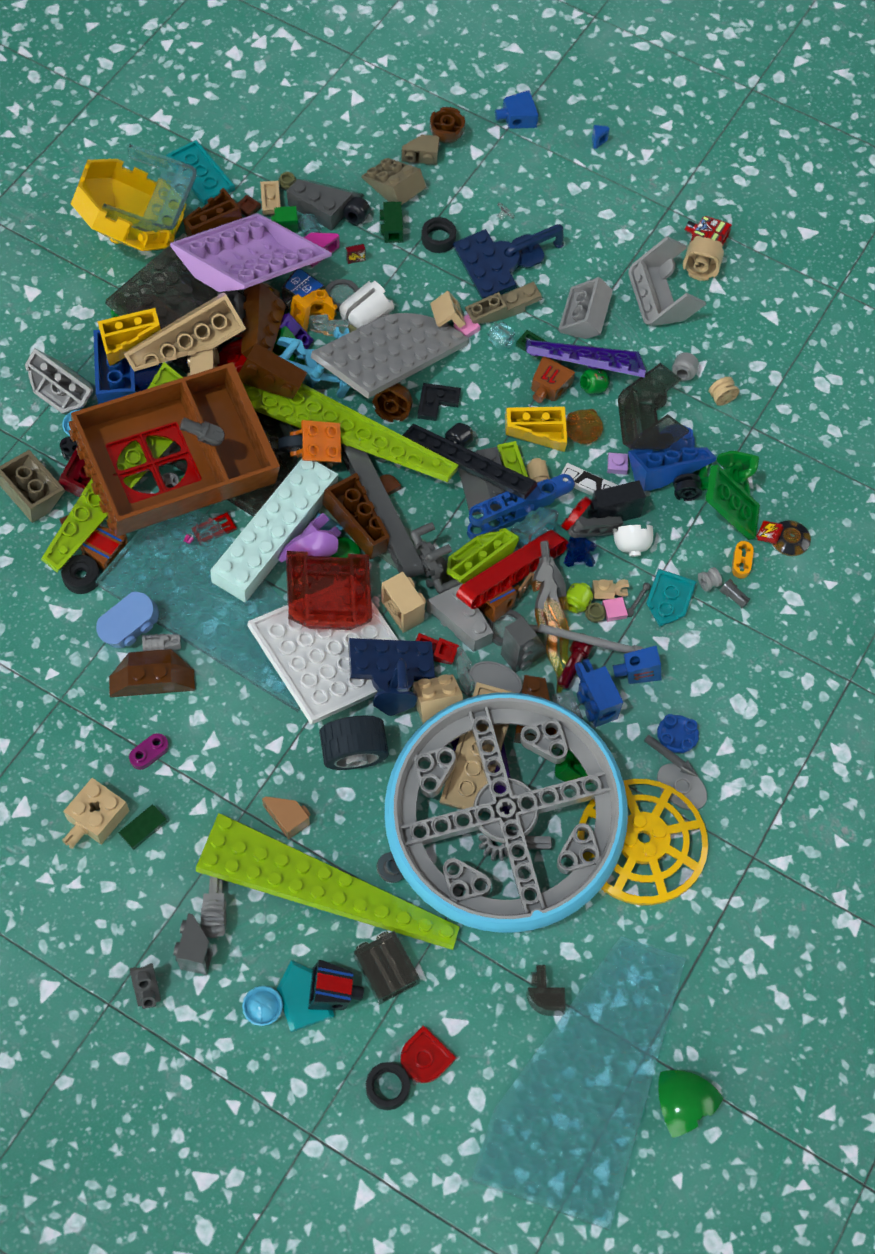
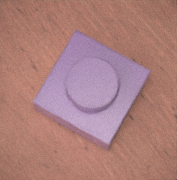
[607,452,628,475]

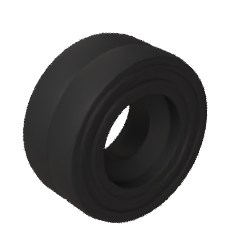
[61,555,100,594]

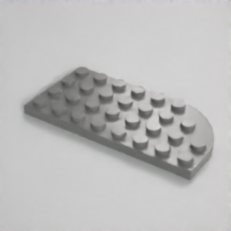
[311,313,470,398]

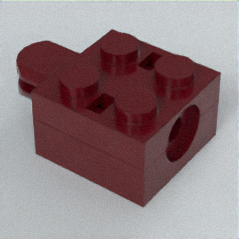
[59,446,91,497]

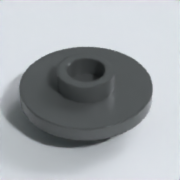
[377,852,404,883]

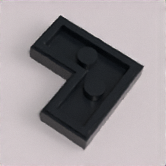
[417,383,461,421]

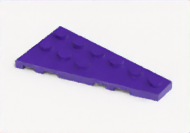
[526,340,646,378]

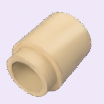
[527,458,550,483]

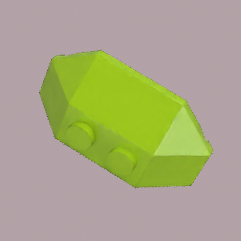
[447,528,519,584]

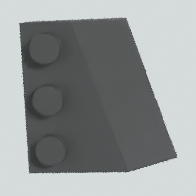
[287,179,364,231]

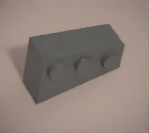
[501,616,548,673]

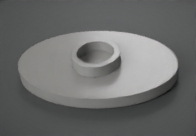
[469,661,522,693]
[657,763,707,811]

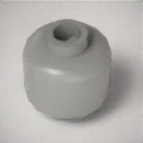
[672,352,699,381]

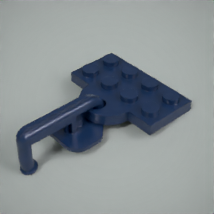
[453,224,564,299]

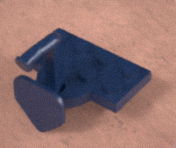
[348,638,435,716]

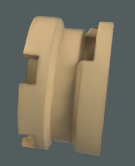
[709,377,740,406]

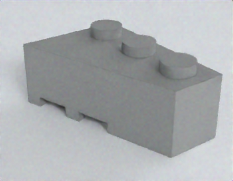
[426,583,493,652]

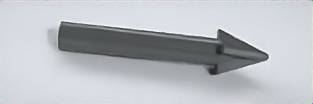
[644,735,697,776]

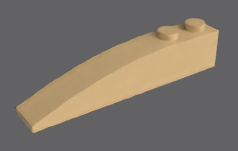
[124,292,246,371]

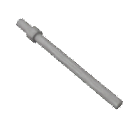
[538,624,643,653]

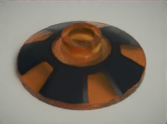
[772,520,811,556]

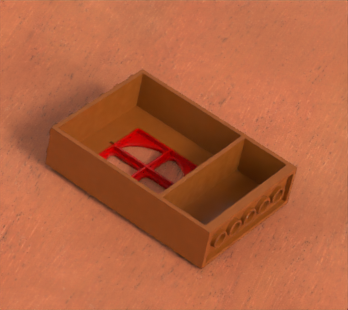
[69,362,280,537]

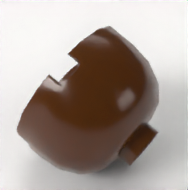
[430,107,465,143]
[373,383,413,422]

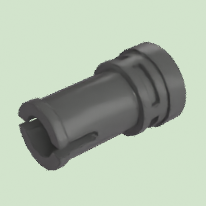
[719,579,750,608]

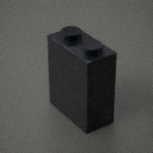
[588,480,646,521]

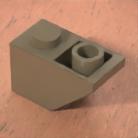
[401,135,439,165]

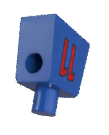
[612,646,662,684]

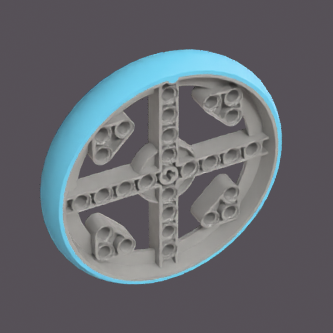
[384,692,628,933]

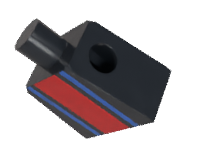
[308,960,364,1010]

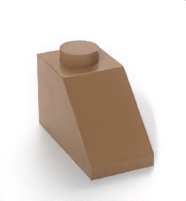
[262,797,311,840]

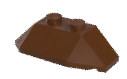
[109,649,195,697]

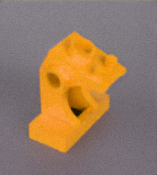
[290,289,337,332]

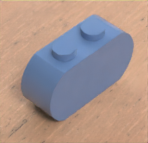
[96,592,159,649]

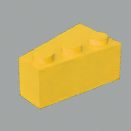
[505,407,567,452]

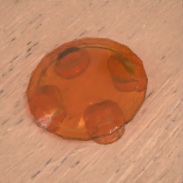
[566,409,603,444]

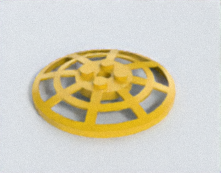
[577,779,708,905]

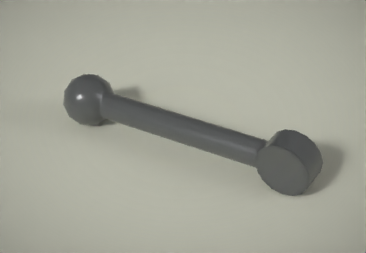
[627,583,651,617]

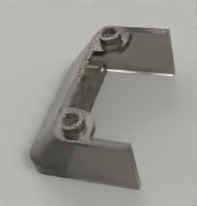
[618,363,689,450]

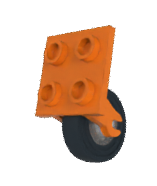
[278,420,341,463]

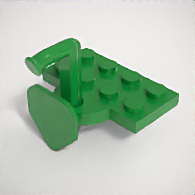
[699,451,760,540]

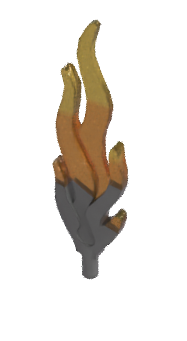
[532,541,569,694]

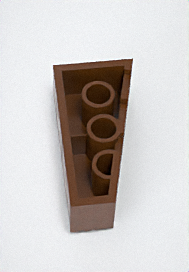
[241,282,286,358]
[322,473,390,560]

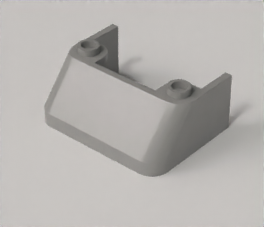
[628,236,706,326]

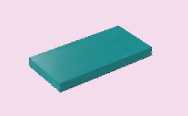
[166,140,235,206]

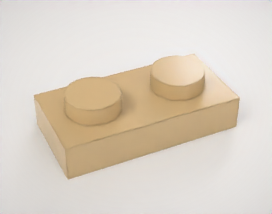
[260,181,280,215]

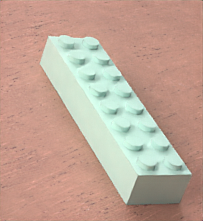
[210,459,338,603]

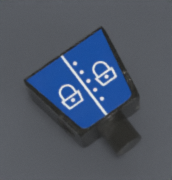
[282,268,325,310]

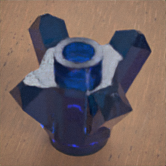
[563,536,597,567]

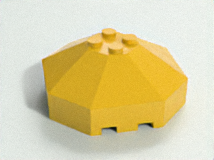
[71,159,187,251]

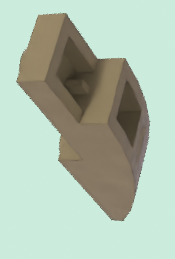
[465,281,542,323]

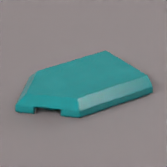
[646,568,697,627]
[277,960,335,1032]

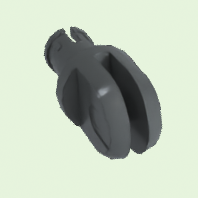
[179,417,225,446]

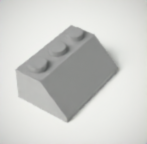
[558,277,613,339]

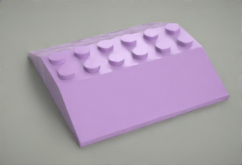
[170,213,332,292]

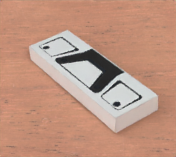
[561,463,617,496]

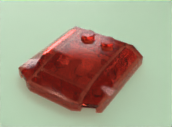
[286,551,372,630]

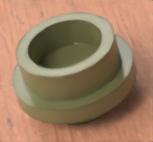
[278,172,296,189]
[585,602,606,623]

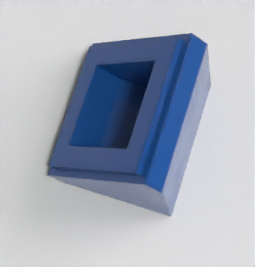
[592,125,609,149]

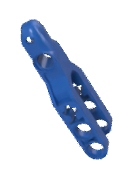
[467,474,575,539]

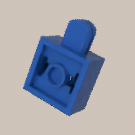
[575,659,623,728]

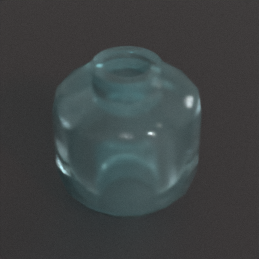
[487,322,515,350]

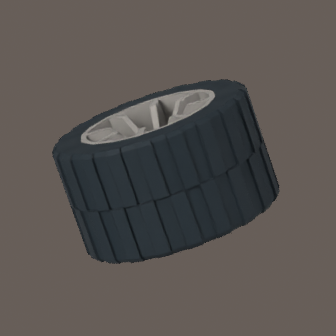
[319,715,389,770]

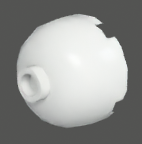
[613,525,653,557]

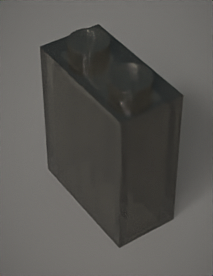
[354,931,420,1005]

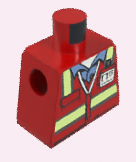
[685,216,732,245]

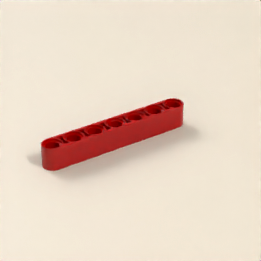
[456,530,568,609]

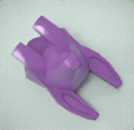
[278,513,341,578]

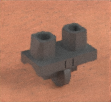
[130,963,161,1009]

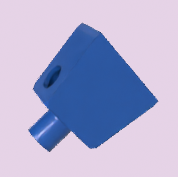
[495,90,538,129]

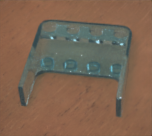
[102,144,197,232]

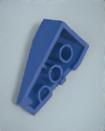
[628,447,717,491]

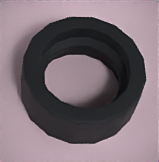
[421,217,456,253]
[366,1062,410,1110]

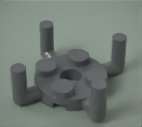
[411,522,461,594]

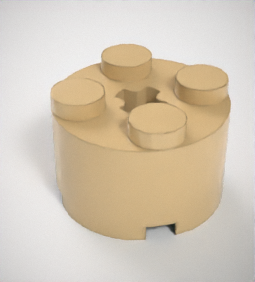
[683,236,724,281]

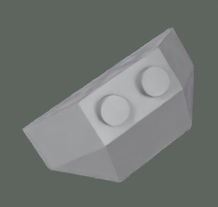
[25,348,93,414]

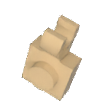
[592,579,629,599]

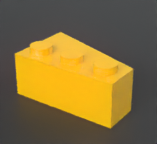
[97,308,161,366]

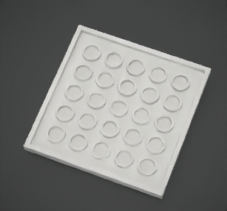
[247,577,398,725]

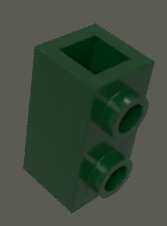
[380,201,403,243]

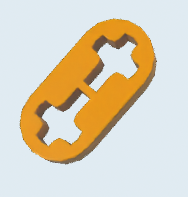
[732,541,754,579]

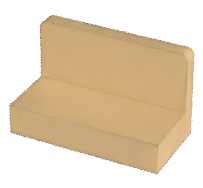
[430,291,466,328]

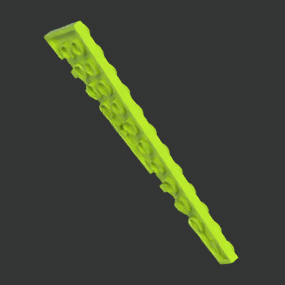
[41,362,183,573]
[243,383,458,482]
[196,813,460,950]

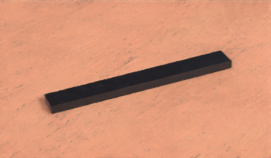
[402,423,537,500]

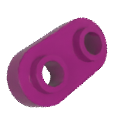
[129,733,169,770]

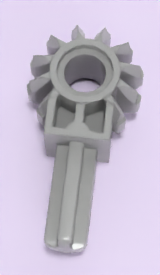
[479,828,552,861]
[201,876,227,938]

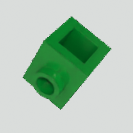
[271,206,298,233]

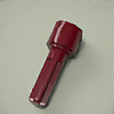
[557,633,594,689]

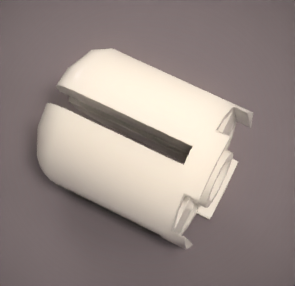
[340,280,394,329]

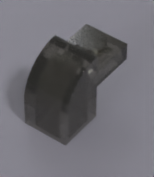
[526,965,566,1016]

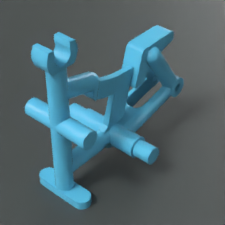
[277,327,351,398]

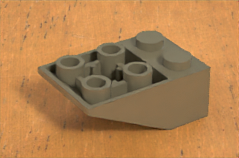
[361,158,427,204]

